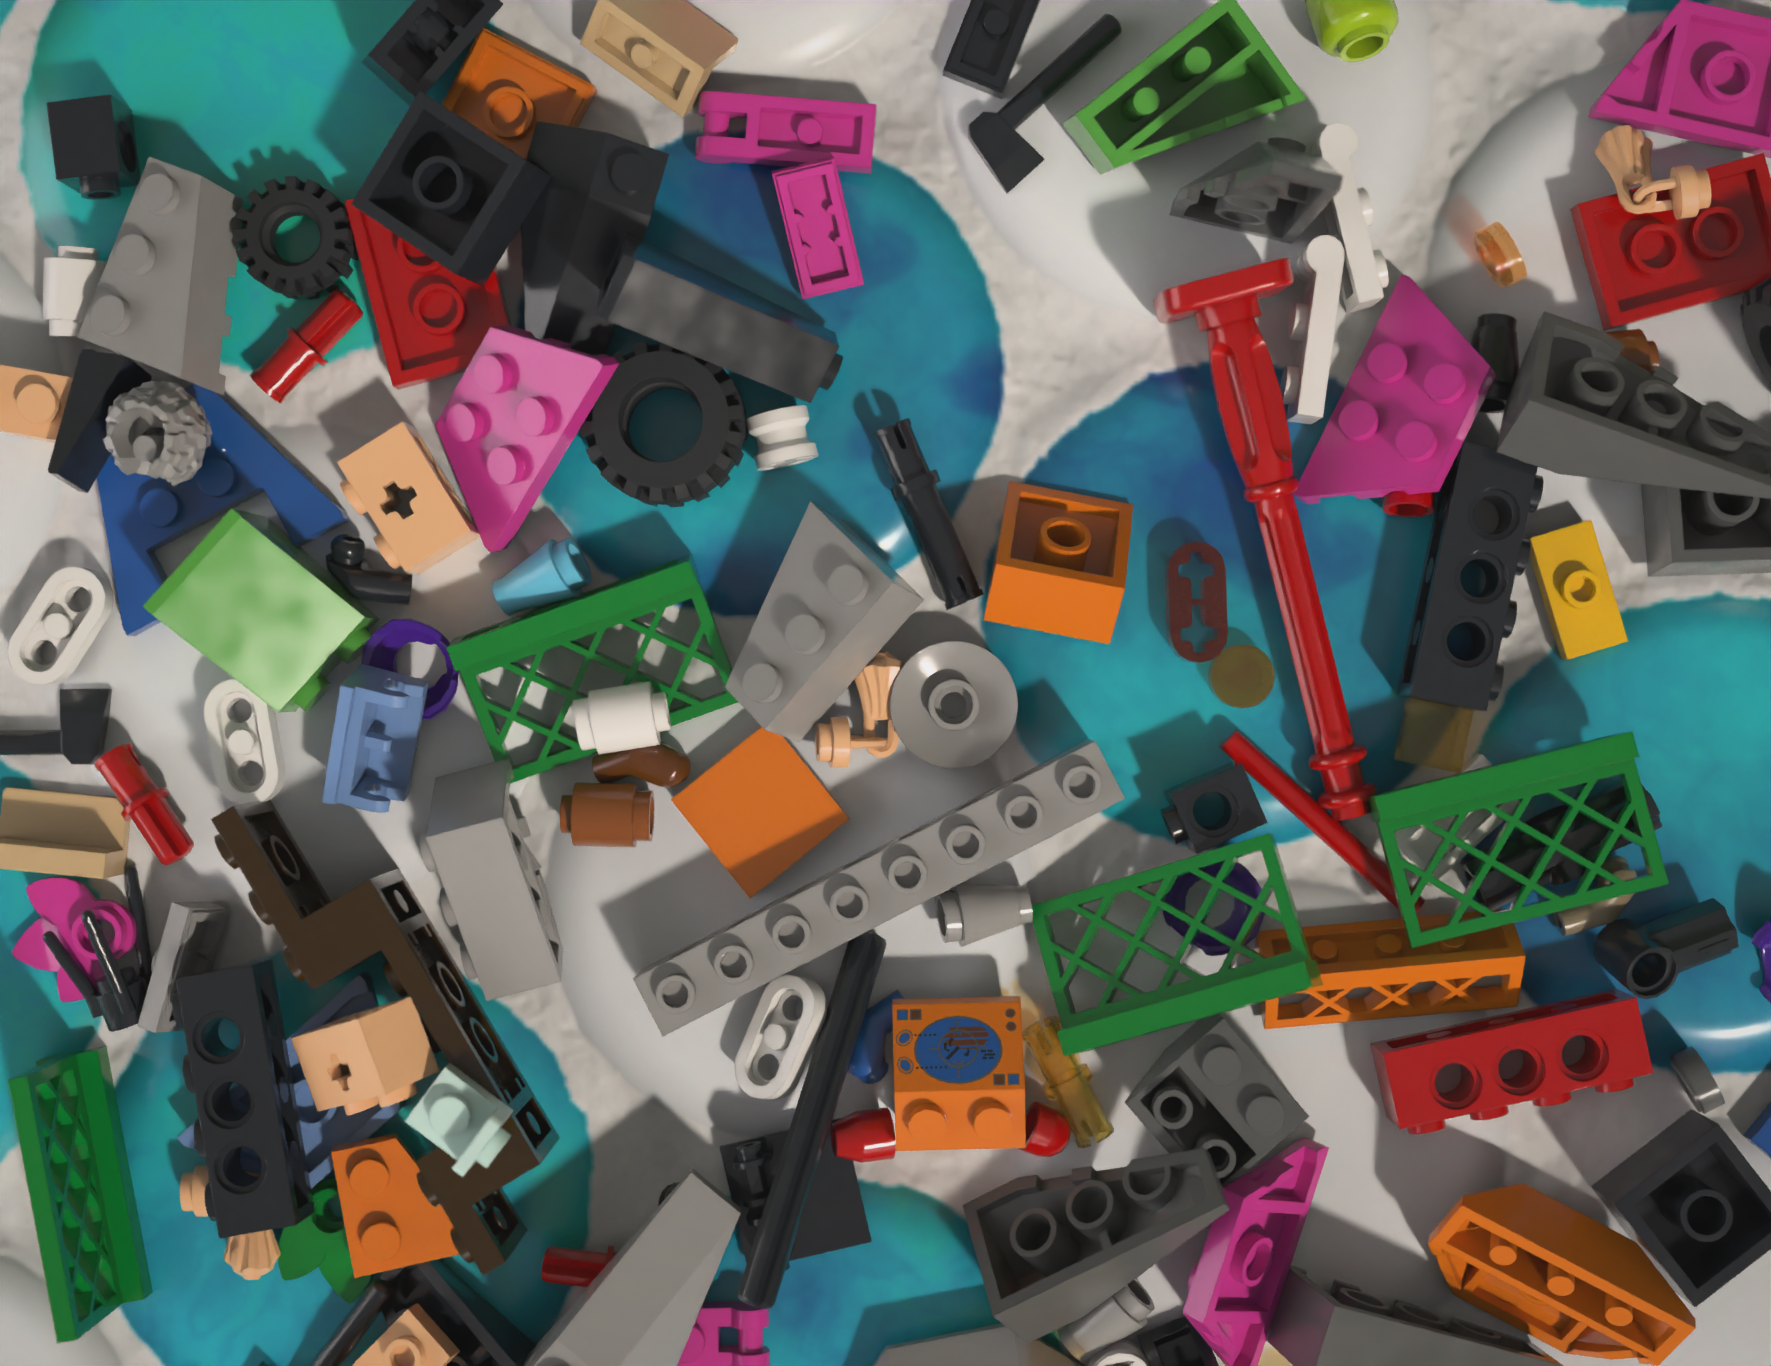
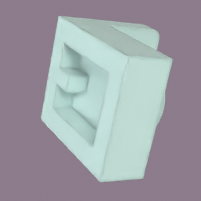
[405,1063,514,1177]

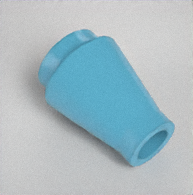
[492,538,592,616]

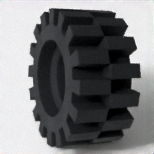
[233,176,359,300]

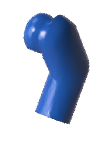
[848,989,905,1084]

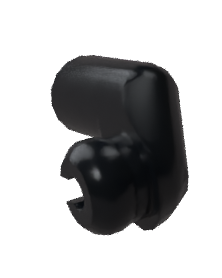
[326,534,412,605]

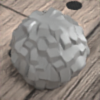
[103,381,213,486]

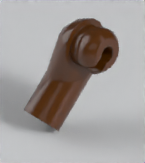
[592,741,691,788]

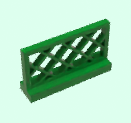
[446,554,738,784]
[1368,731,1669,948]
[1032,833,1323,1056]
[8,1046,153,1343]

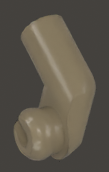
[1553,855,1637,936]

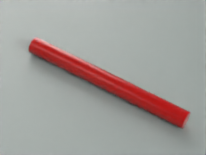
[1219,729,1425,913]

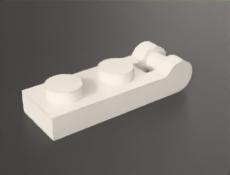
[1309,122,1389,314]
[1280,235,1345,424]

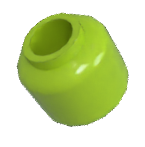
[1305,0,1399,62]

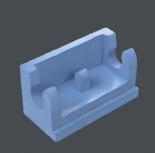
[322,664,429,813]

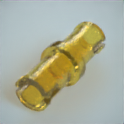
[1022,1016,1114,1148]

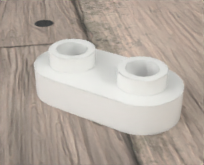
[7,567,114,684]
[204,679,285,805]
[734,975,827,1100]

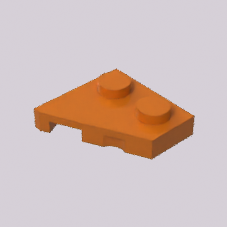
[331,1133,459,1278]

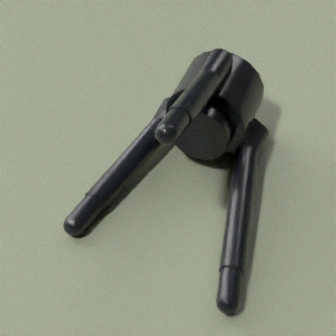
[43,865,152,1032]

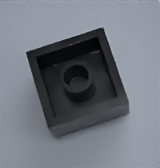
[351,91,551,286]
[1591,1109,1771,1307]

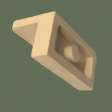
[580,0,738,118]
[0,787,131,879]

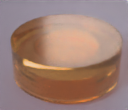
[1474,221,1527,289]
[1208,645,1275,708]

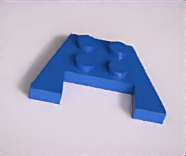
[97,384,350,636]

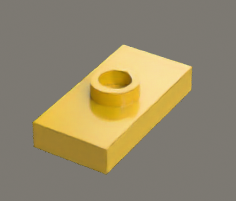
[1529,520,1628,660]

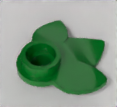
[278,1176,373,1304]

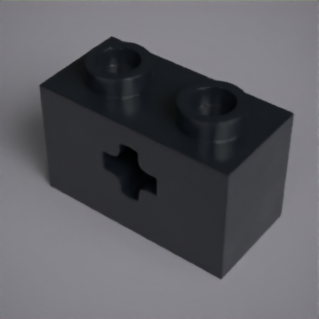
[362,0,503,106]

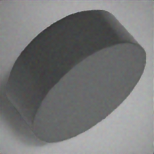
[1669,1046,1725,1114]

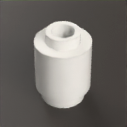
[42,246,107,340]
[573,681,671,754]

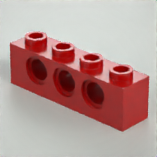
[1370,989,1653,1134]

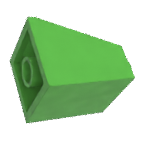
[143,508,379,713]

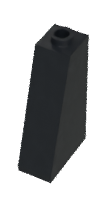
[596,232,843,403]

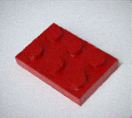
[1570,153,1771,331]
[344,199,512,390]

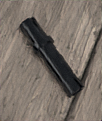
[872,418,984,610]

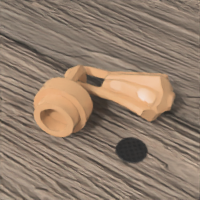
[1594,125,1711,219]
[815,651,904,768]
[180,1165,281,1280]

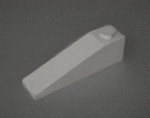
[523,1168,742,1366]

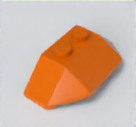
[1428,1183,1696,1366]

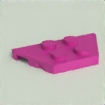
[1588,0,1771,158]
[1293,274,1496,504]
[435,325,619,553]
[1182,1138,1329,1366]

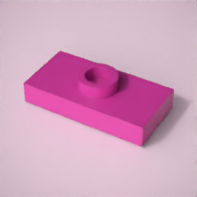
[771,156,864,299]

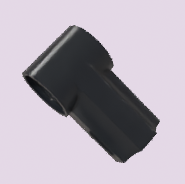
[1593,898,1739,999]

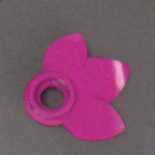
[12,877,136,1002]

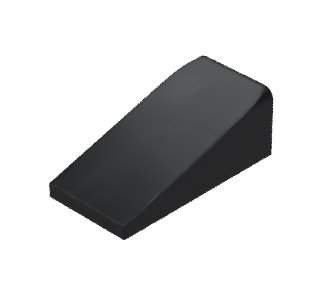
[48,349,152,493]

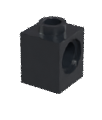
[47,94,141,200]
[1160,761,1268,854]

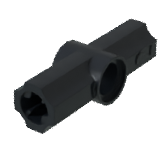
[1460,782,1662,911]

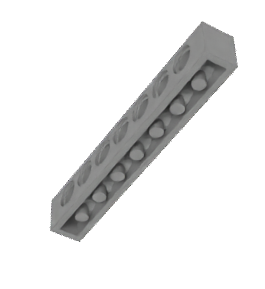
[633,739,1125,1036]

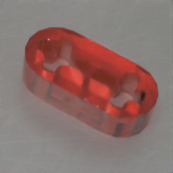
[1165,542,1228,663]

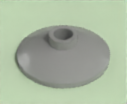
[890,641,1018,769]

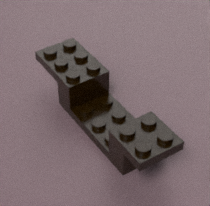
[211,799,560,1275]

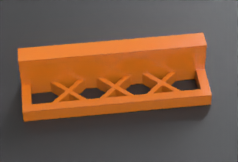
[1255,908,1526,1029]

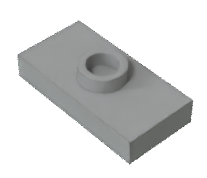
[137,902,228,1033]

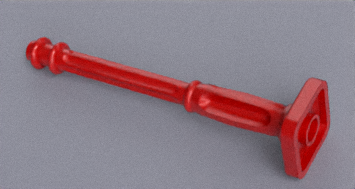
[1153,258,1376,821]

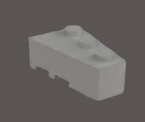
[77,157,243,396]
[725,501,924,742]
[419,758,563,1001]

